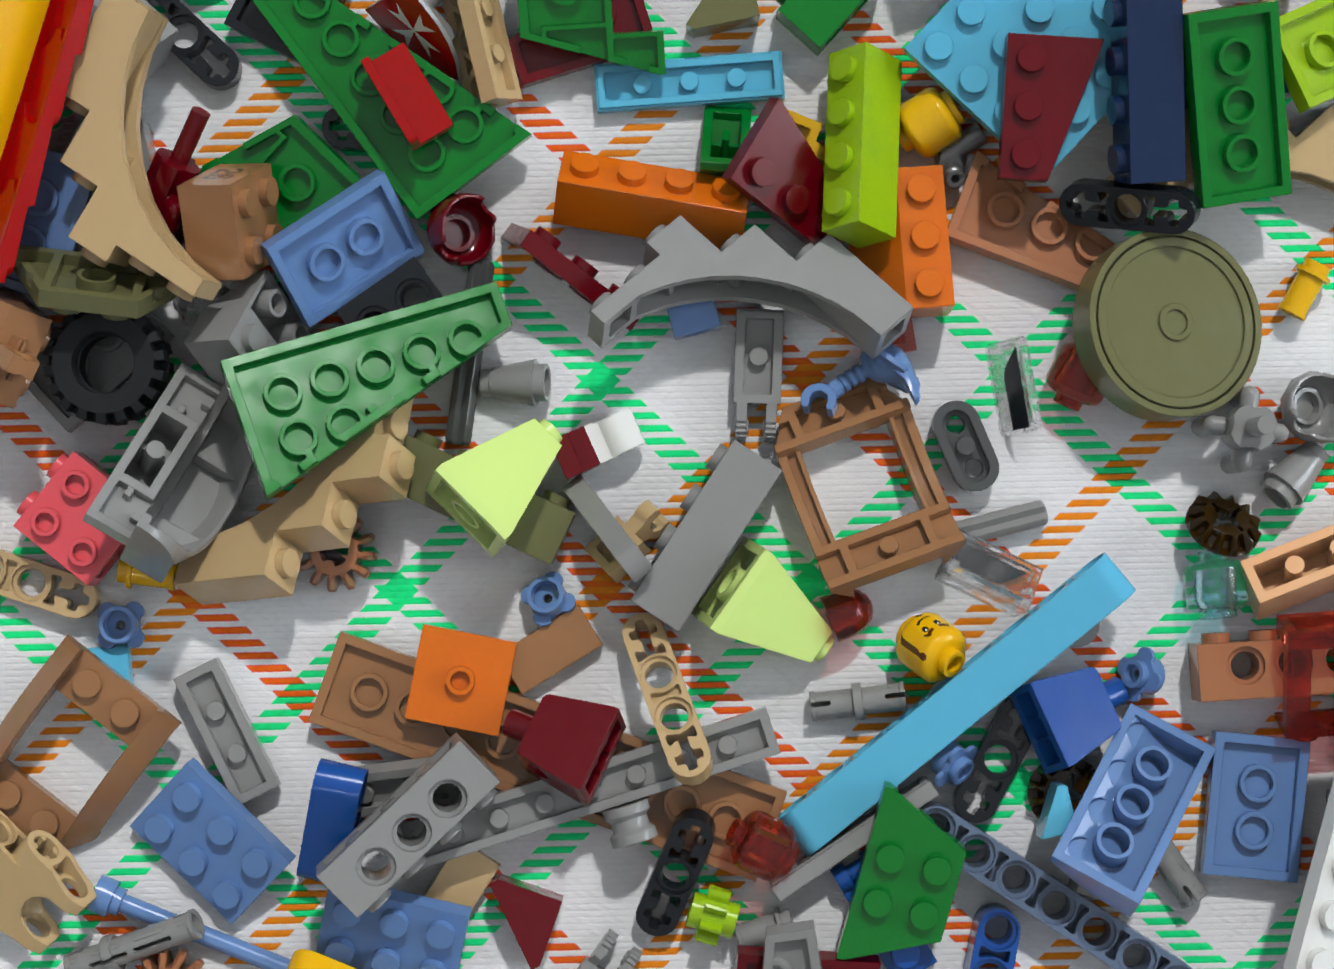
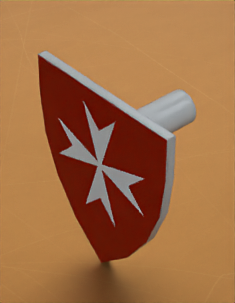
[365,0,462,81]

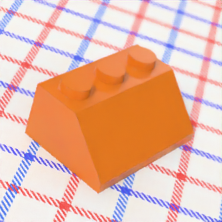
[848,165,955,318]

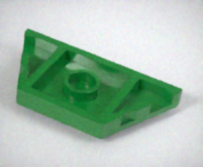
[836,781,967,960]

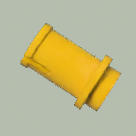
[1277,257,1331,321]
[117,555,179,591]

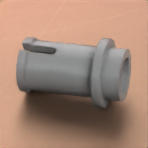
[735,907,794,947]

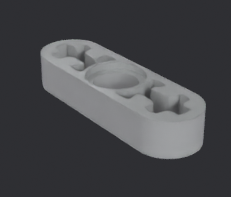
[562,474,654,583]

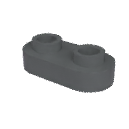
[931,400,999,492]

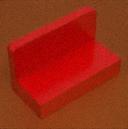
[360,42,454,151]

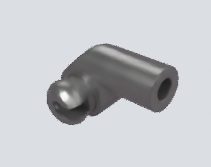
[936,122,988,189]

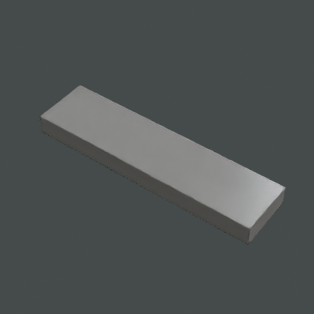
[769,776,939,902]

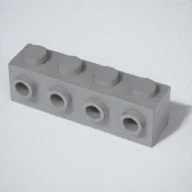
[628,440,783,632]

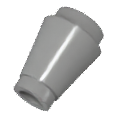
[480,359,551,406]
[1260,441,1329,510]

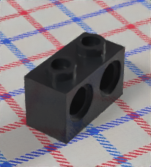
[336,257,443,324]

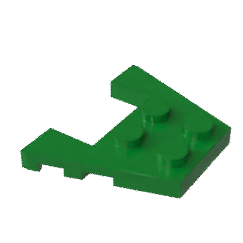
[518,0,666,75]
[200,115,362,297]

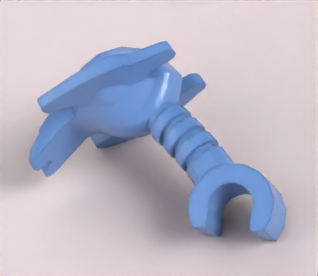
[801,344,920,417]

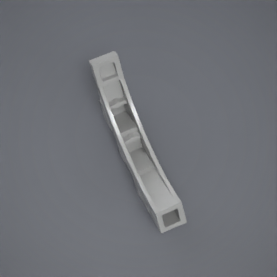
[588,215,913,359]

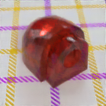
[819,589,874,643]

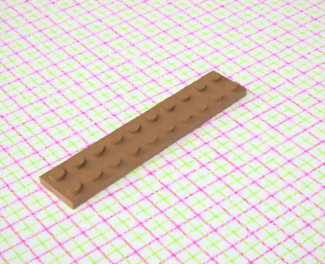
[308,631,787,882]

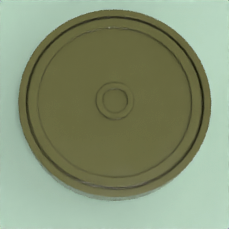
[1072,230,1262,422]

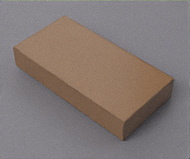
[511,604,603,695]

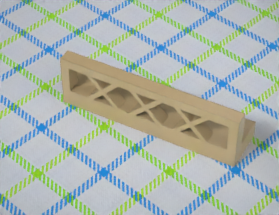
[443,0,523,109]

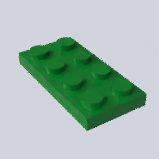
[1183,0,1292,209]

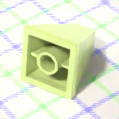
[425,418,563,557]
[691,536,834,663]

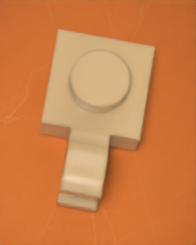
[584,500,671,583]

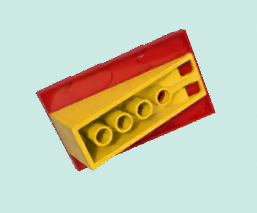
[0,0,94,283]

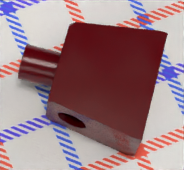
[502,694,626,806]

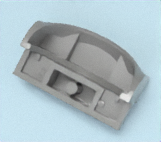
[83,363,253,583]

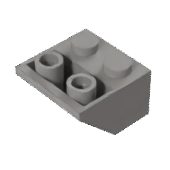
[184,270,314,387]

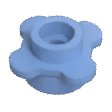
[521,571,576,627]
[97,601,145,649]
[1117,647,1165,702]
[931,741,977,787]

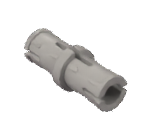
[809,681,907,722]

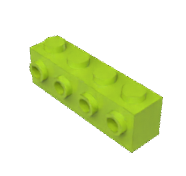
[822,41,902,248]

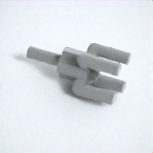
[1191,386,1289,474]

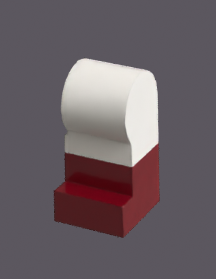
[556,408,646,481]

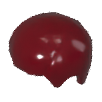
[426,193,497,267]

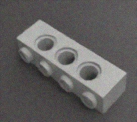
[316,732,500,918]

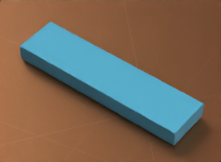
[594,51,785,114]

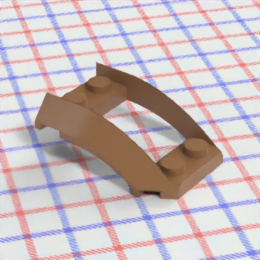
[774,378,965,598]
[0,635,182,850]

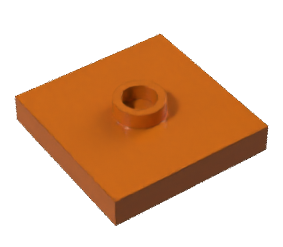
[405,624,518,737]

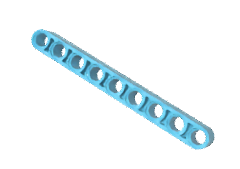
[778,552,1136,856]

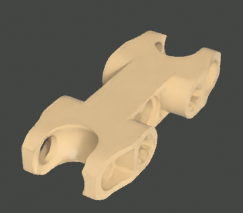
[0,810,97,954]

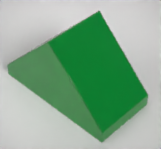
[699,105,751,176]

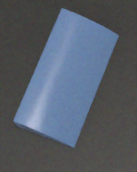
[1050,703,1216,917]

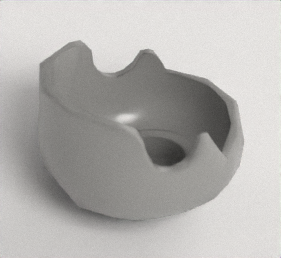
[1280,371,1334,444]

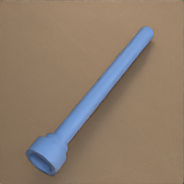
[87,875,291,969]

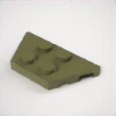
[13,245,178,321]

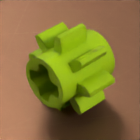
[685,884,741,947]

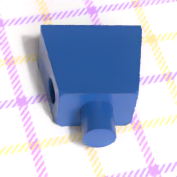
[1009,667,1129,774]

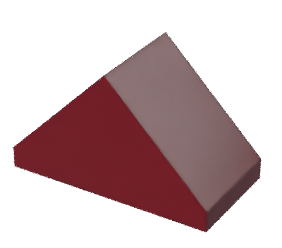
[489,874,564,969]

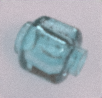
[1183,551,1248,620]

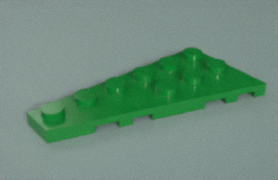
[252,0,532,221]
[220,281,512,501]

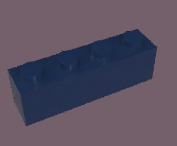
[1104,0,1186,184]

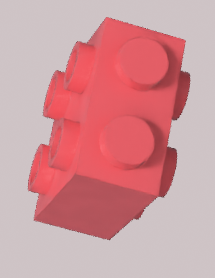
[13,451,126,586]

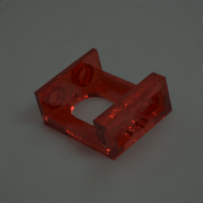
[1275,611,1334,742]

